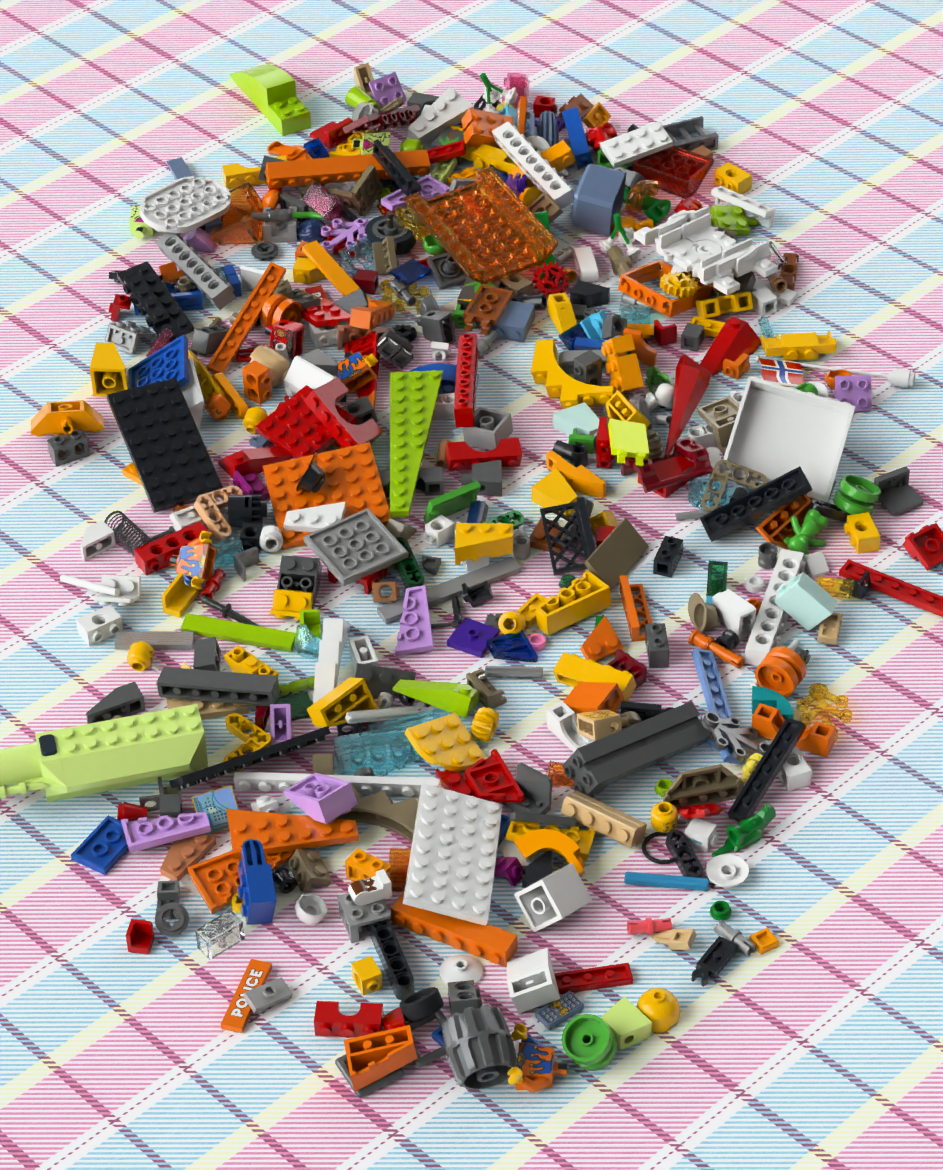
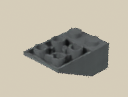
[277,555,322,609]

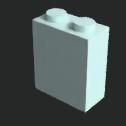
[774,572,838,631]

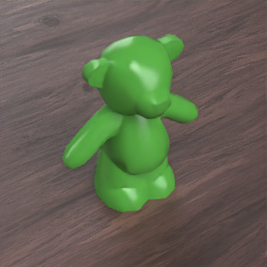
[784,509,828,559]

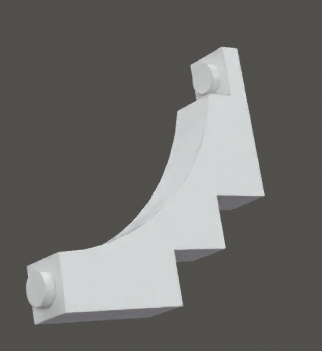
[313,618,350,704]

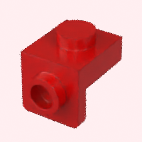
[108,294,132,321]

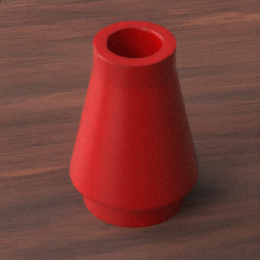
[117,802,147,821]

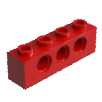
[134,522,212,576]

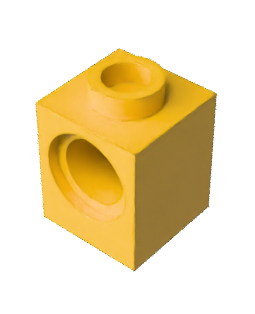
[351,956,383,995]

